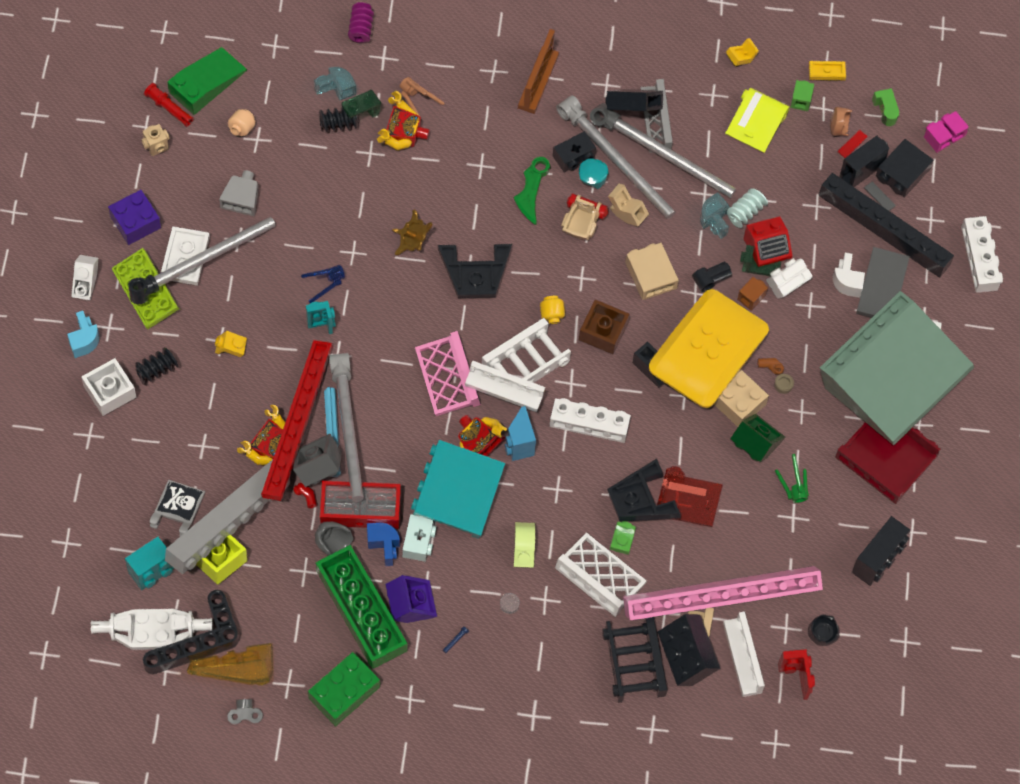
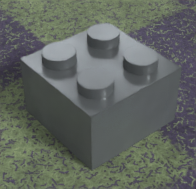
[293,434,342,487]

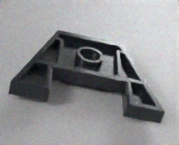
[437,244,512,298]
[607,459,681,522]

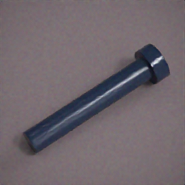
[443,626,469,653]

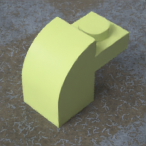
[514,522,535,567]

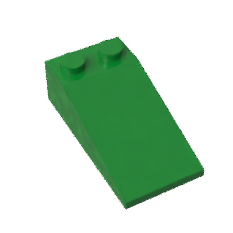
[167,47,247,115]

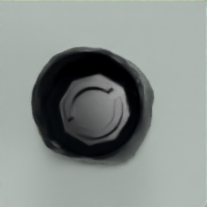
[808,614,840,646]

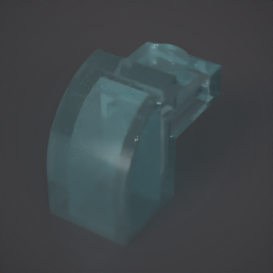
[314,67,356,101]
[700,192,729,239]

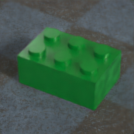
[308,652,380,727]

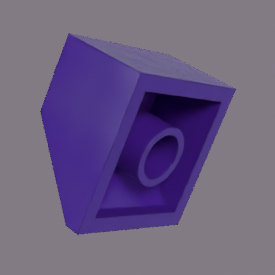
[386,575,437,623]

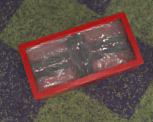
[320,481,401,529]

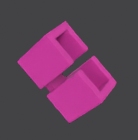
[924,111,969,153]

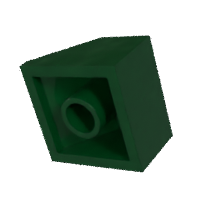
[730,414,785,462]

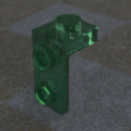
[341,89,381,118]
[740,245,781,276]

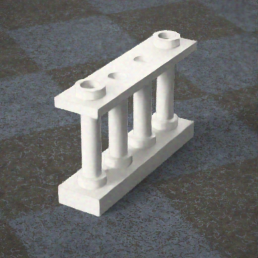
[482,318,571,383]

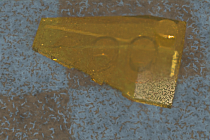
[187,643,273,685]

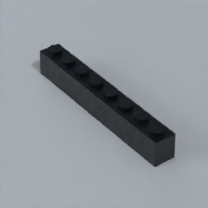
[819,173,954,278]

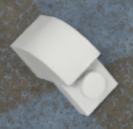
[833,253,865,298]

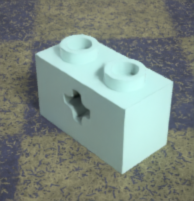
[403,514,437,562]

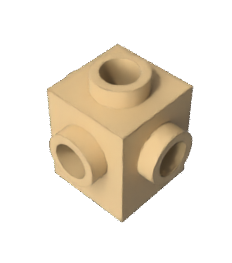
[141,124,170,156]

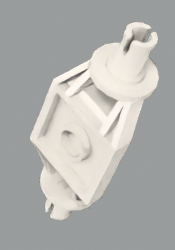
[91,609,213,650]

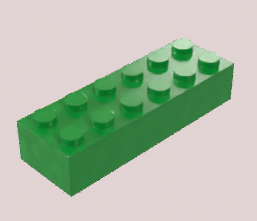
[315,545,408,670]

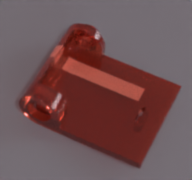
[657,466,723,527]

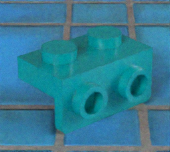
[306,301,336,334]

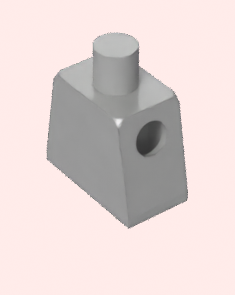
[219,170,258,216]

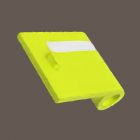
[725,88,790,153]

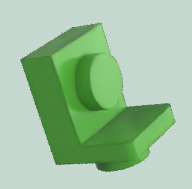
[610,521,636,555]

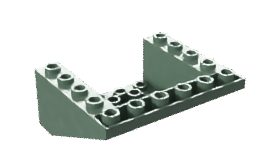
[820,291,974,445]

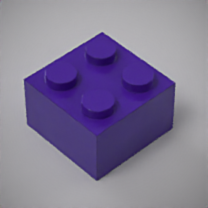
[108,190,161,245]

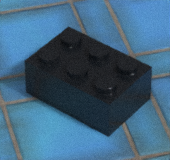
[851,516,911,586]
[657,614,721,686]

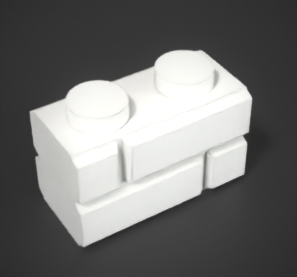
[766,258,813,298]

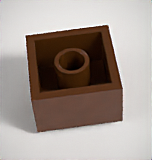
[578,299,630,354]

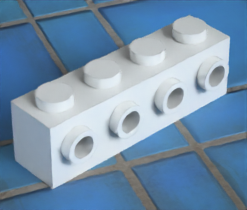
[961,216,1003,293]
[550,398,631,443]

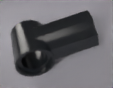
[692,261,732,293]

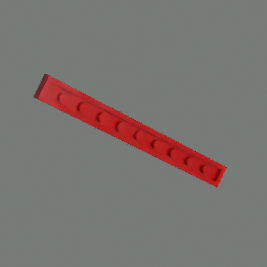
[261,340,333,501]

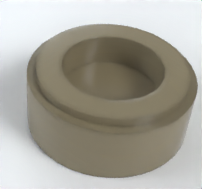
[774,374,794,394]

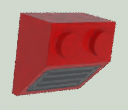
[743,216,793,267]

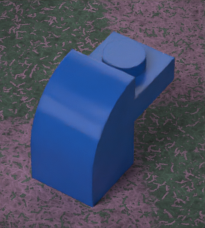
[367,523,400,566]

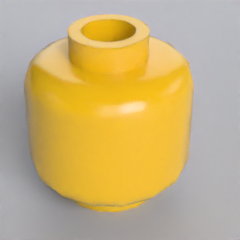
[540,296,565,324]

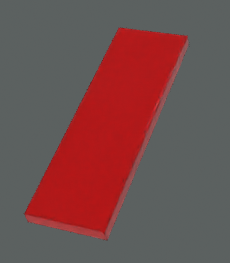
[837,130,868,158]

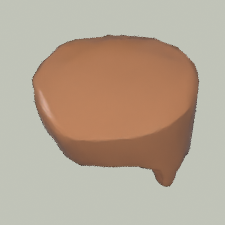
[830,107,852,136]

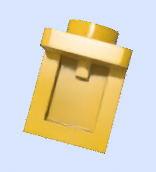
[726,38,759,66]
[215,331,247,357]

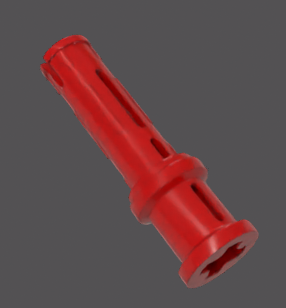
[144,83,194,127]

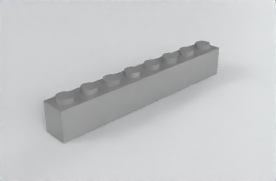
[165,459,290,574]

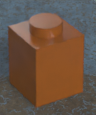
[737,276,768,311]

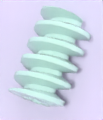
[727,189,768,228]

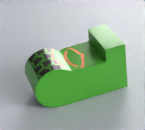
[872,88,899,126]

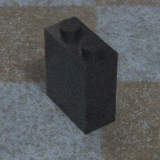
[605,89,663,111]
[839,135,889,187]
[876,139,934,198]

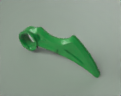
[513,157,550,225]

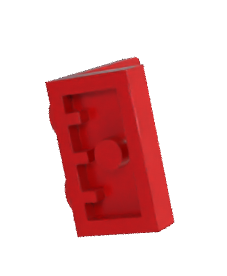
[778,649,815,700]

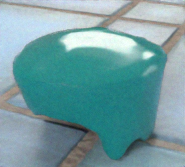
[579,158,609,190]

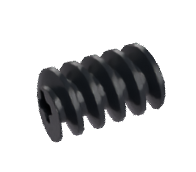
[319,106,358,133]
[135,347,178,385]

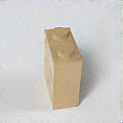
[625,243,679,300]

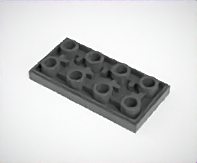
[856,247,910,318]

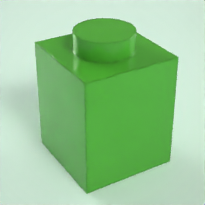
[790,80,814,111]

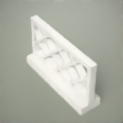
[555,533,647,617]

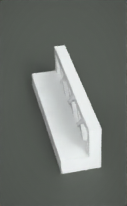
[465,361,545,412]
[723,612,765,697]

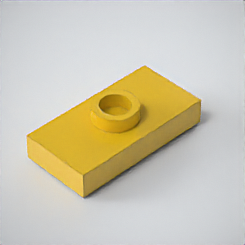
[808,61,846,80]

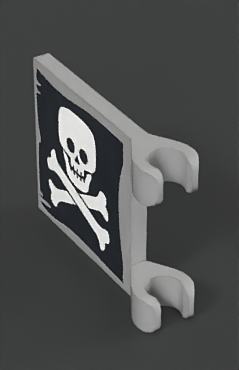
[150,480,205,537]

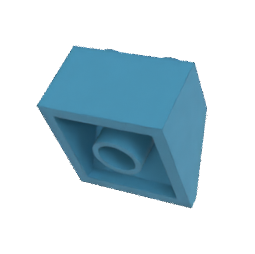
[504,406,536,461]

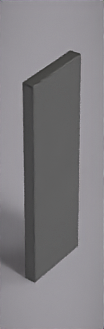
[864,182,896,211]

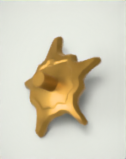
[392,209,433,255]

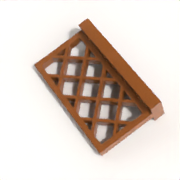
[518,29,559,114]

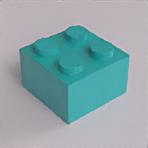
[125,536,174,591]

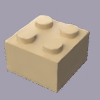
[714,370,769,427]

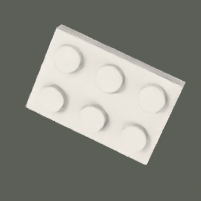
[161,227,210,286]

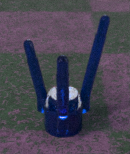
[301,264,345,303]

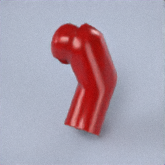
[293,483,317,508]

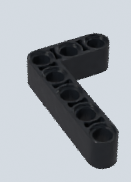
[143,590,239,674]

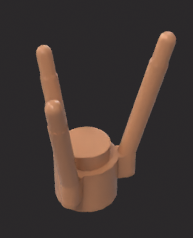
[400,77,444,116]

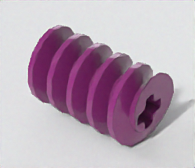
[348,2,374,43]

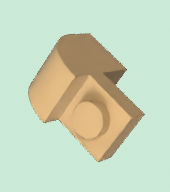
[608,184,649,227]

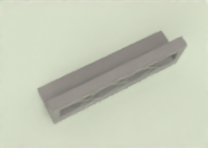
[640,79,672,153]

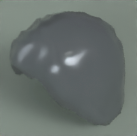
[315,521,353,556]

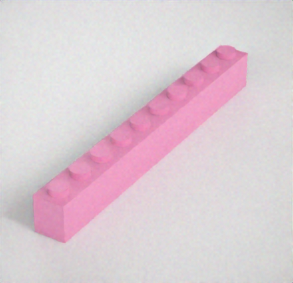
[623,566,823,620]

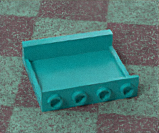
[411,440,505,539]

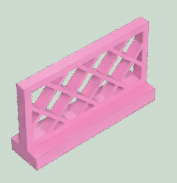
[415,331,481,416]

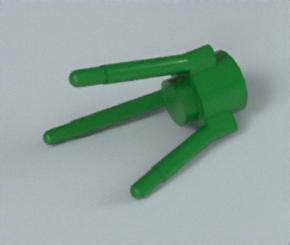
[775,453,809,503]

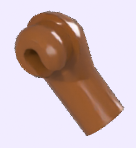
[757,358,784,375]

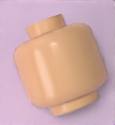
[228,109,255,137]

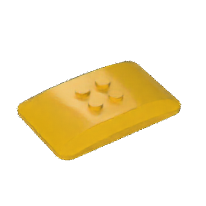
[649,289,769,408]

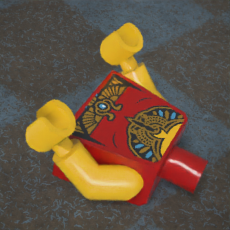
[377,91,430,150]
[237,405,285,465]
[458,415,507,456]

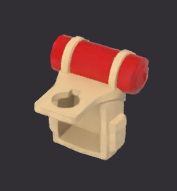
[561,193,608,241]

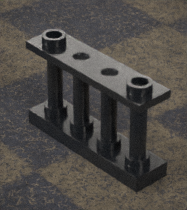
[602,617,667,703]

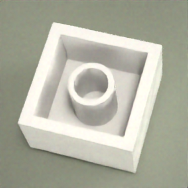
[82,358,136,416]

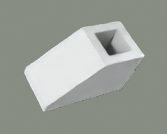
[72,255,99,300]

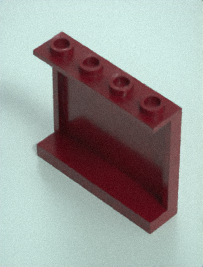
[835,422,941,504]

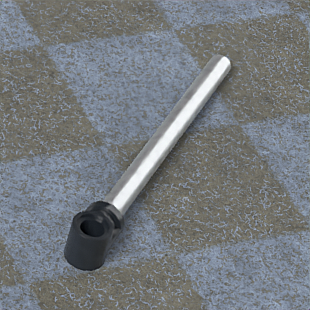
[128,217,275,304]

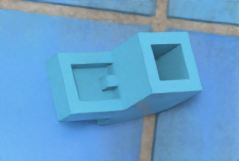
[67,311,99,358]

